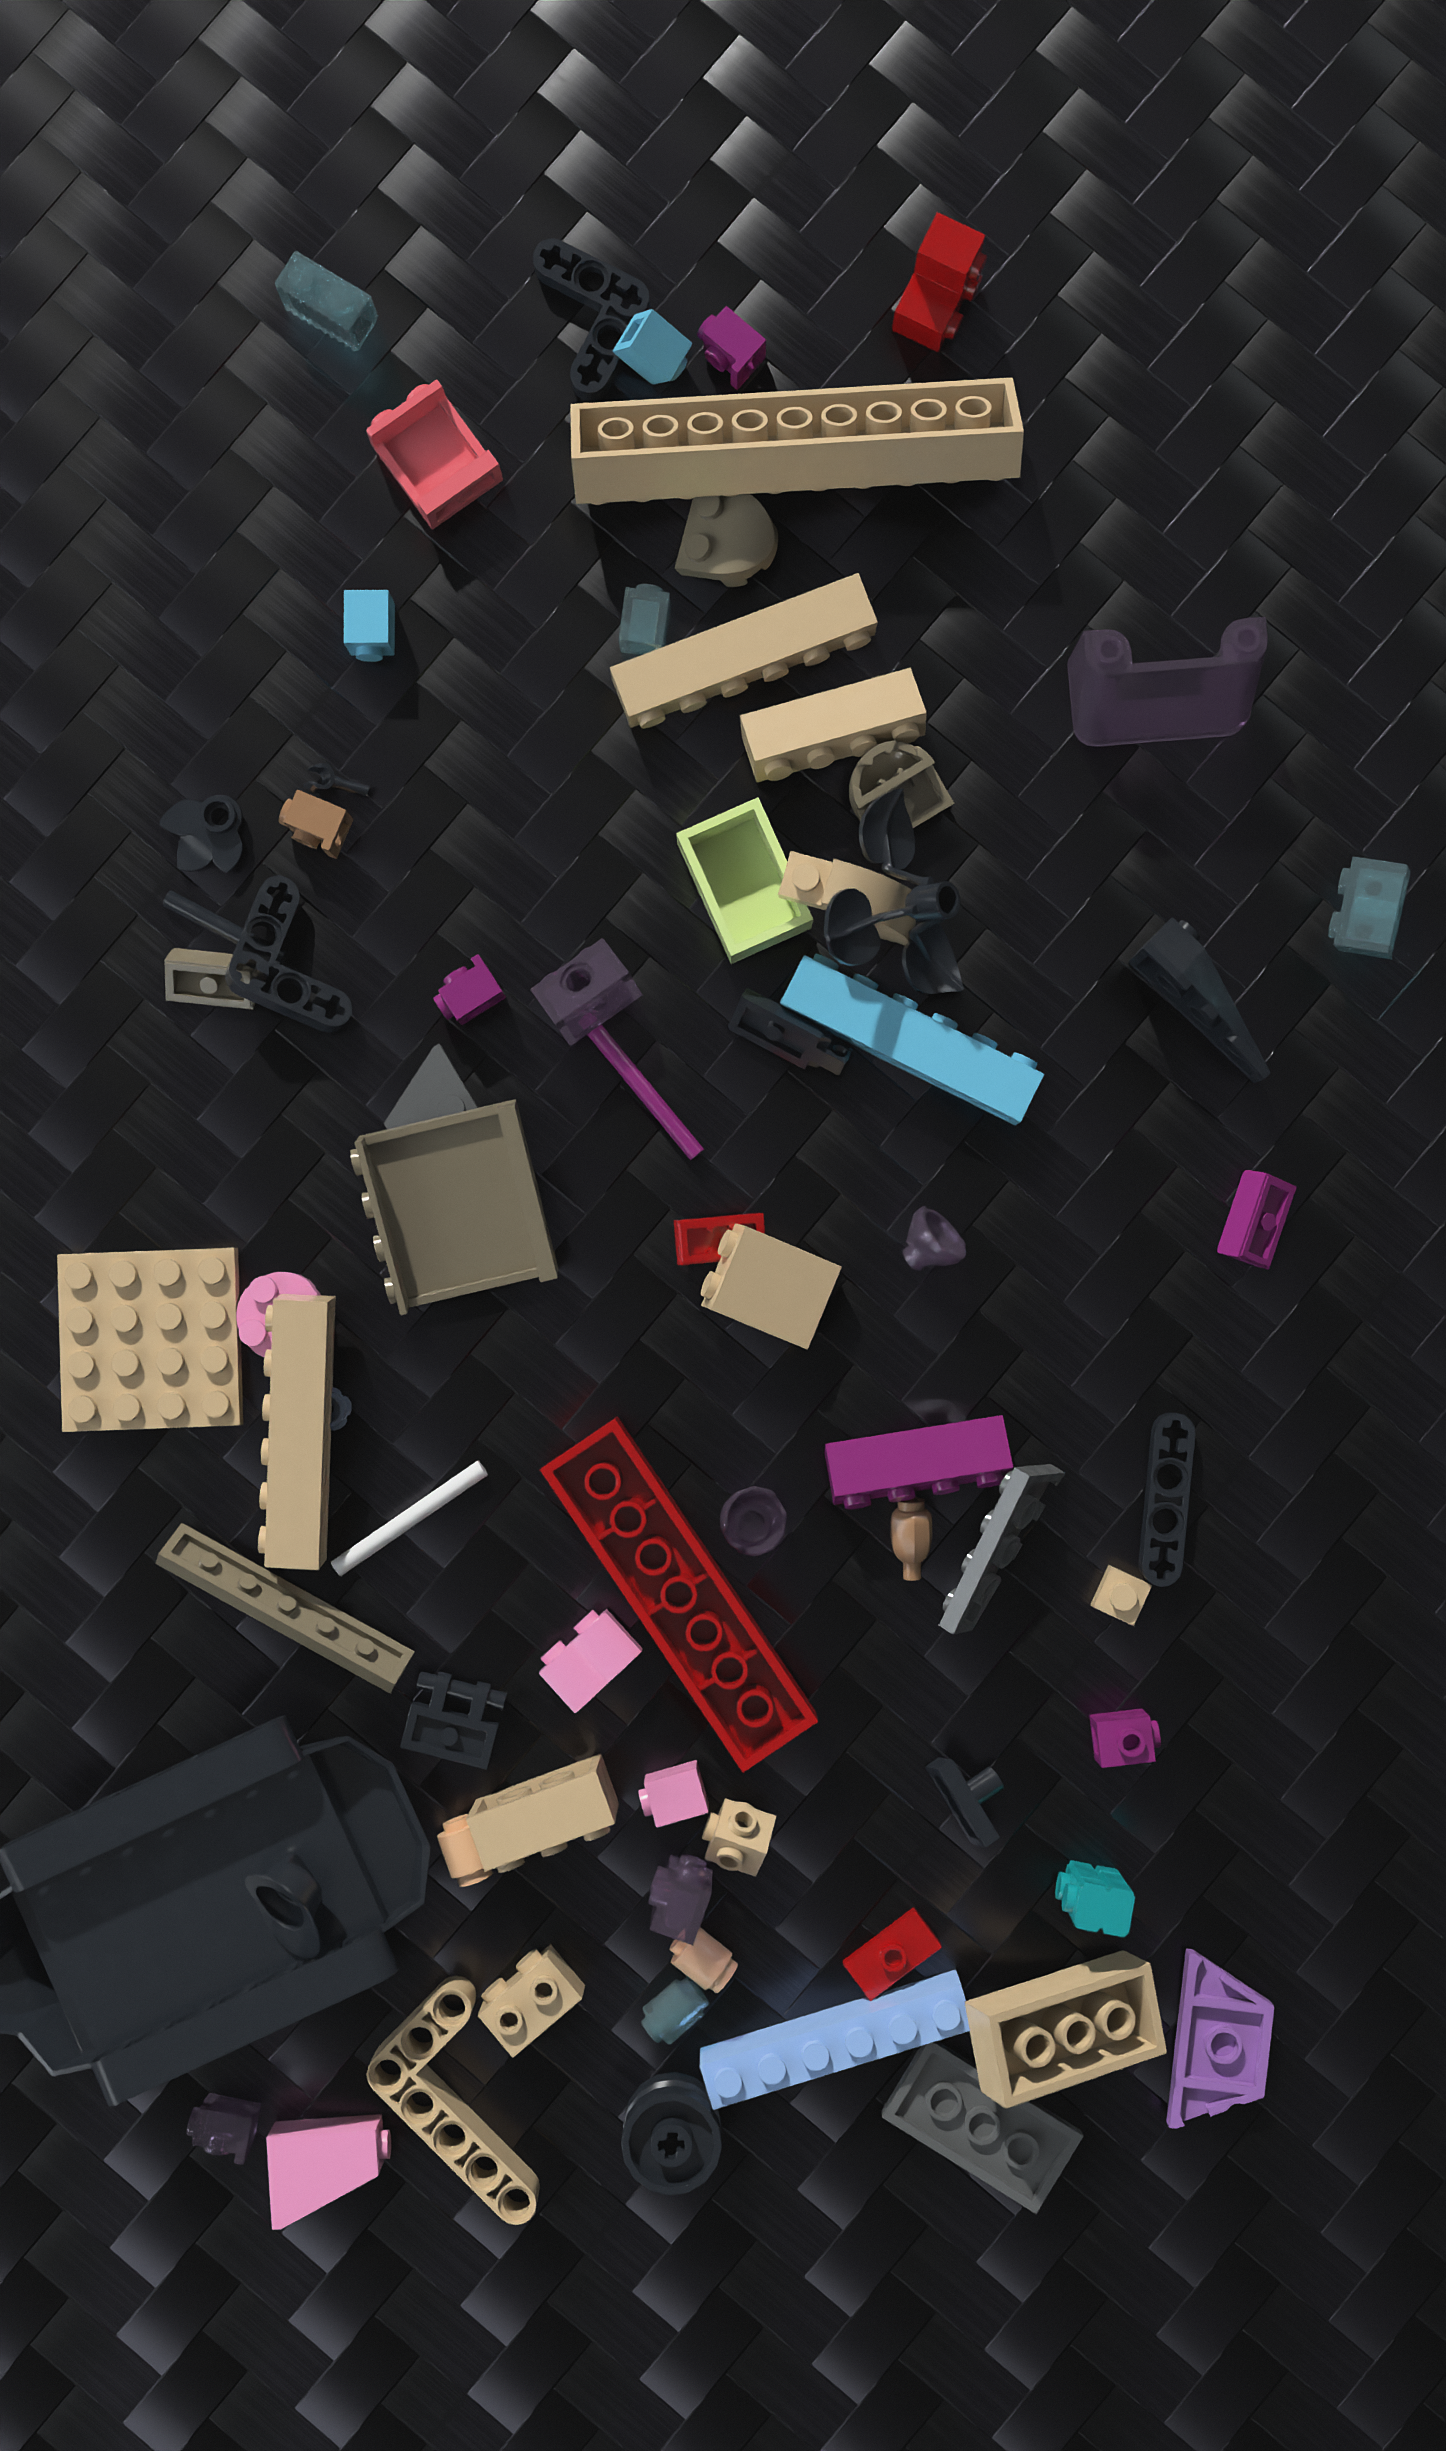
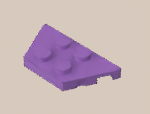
[1166,1948,1274,2129]

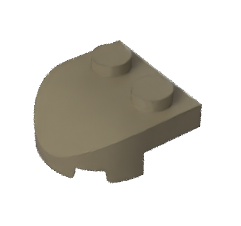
[675,494,778,587]
[849,741,954,828]

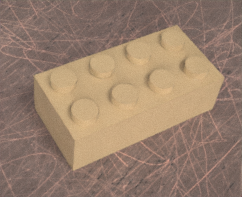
[965,1950,1167,2108]

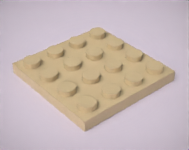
[57,1248,243,1432]

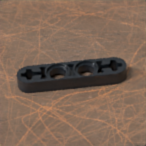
[1138,1412,1195,1587]

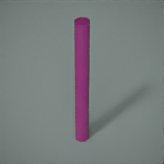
[579,1014,704,1160]

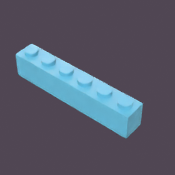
[780,954,1044,1125]

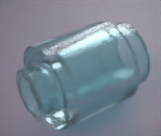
[641,1976,710,2045]

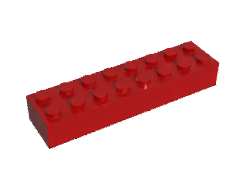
[540,1416,818,1772]

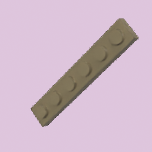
[156,1523,415,1693]

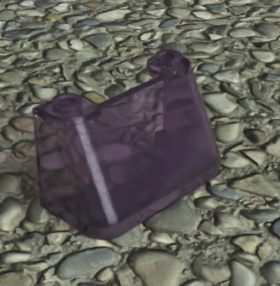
[1067,617,1268,747]

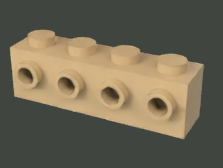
[740,667,927,782]

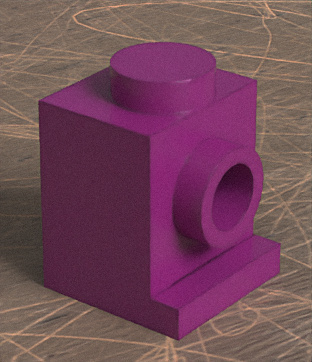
[697,306,766,390]
[433,954,506,1025]

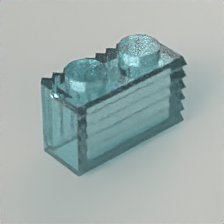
[275,251,378,352]

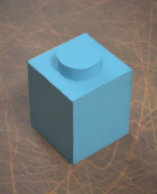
[612,309,693,385]
[344,590,395,662]

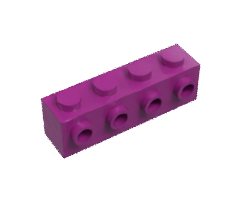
[825,1415,1013,1509]

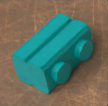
[1055,1860,1135,1937]

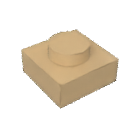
[1090,1565,1152,1626]

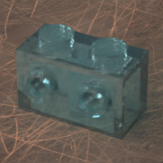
[1328,857,1411,959]

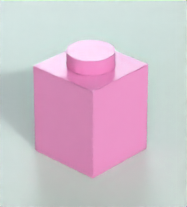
[639,1760,709,1828]

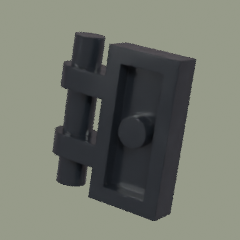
[400,1671,507,1770]

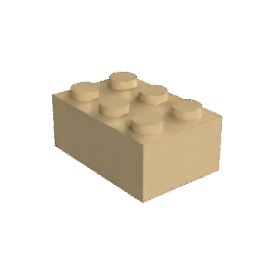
[466,1754,619,1873]

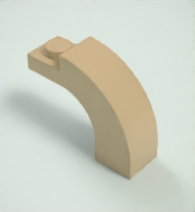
[778,851,916,945]

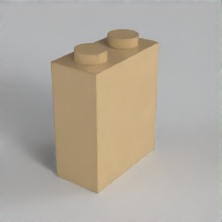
[701,1223,842,1350]

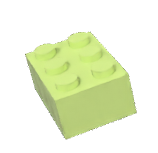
[676,797,813,964]

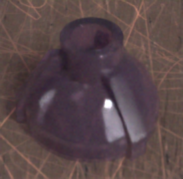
[903,1206,966,1271]

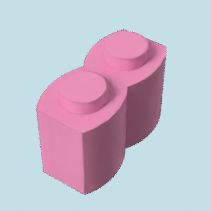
[539,1609,642,1713]

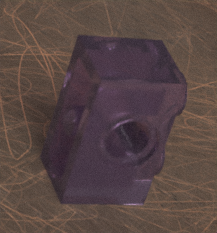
[530,938,642,1046]

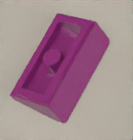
[1217,1170,1296,1270]

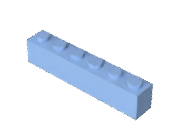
[700,1969,970,2110]

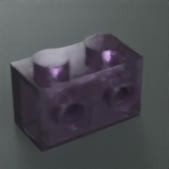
[648,1854,712,1945]

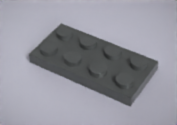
[881,2041,1083,2214]

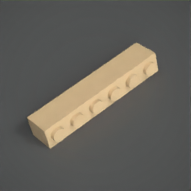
[610,573,878,729]
[258,1294,336,1570]

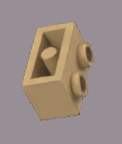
[478,1944,585,2058]

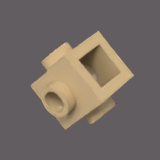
[702,1798,776,1877]

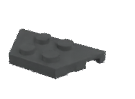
[384,1044,478,1129]

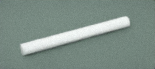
[331,1461,488,1576]

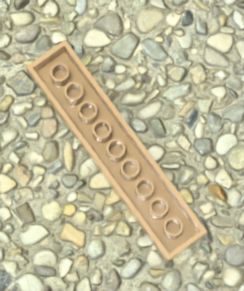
[571,377,1024,505]

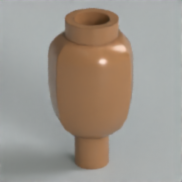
[891,1497,932,1581]

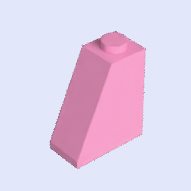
[266,2114,391,2230]

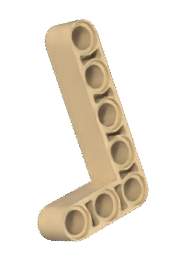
[367,1975,540,2225]

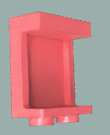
[366,380,503,530]

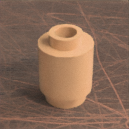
[437,1814,493,1887]
[669,1926,738,1993]

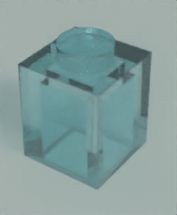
[619,584,671,655]

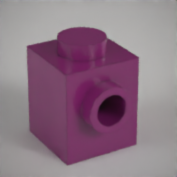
[1089,1709,1161,1768]

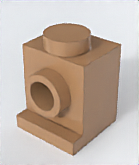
[279,790,353,859]

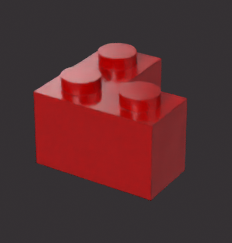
[892,212,988,353]

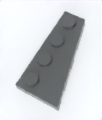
[939,1464,1065,1635]

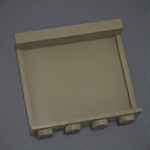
[350,1099,559,1315]

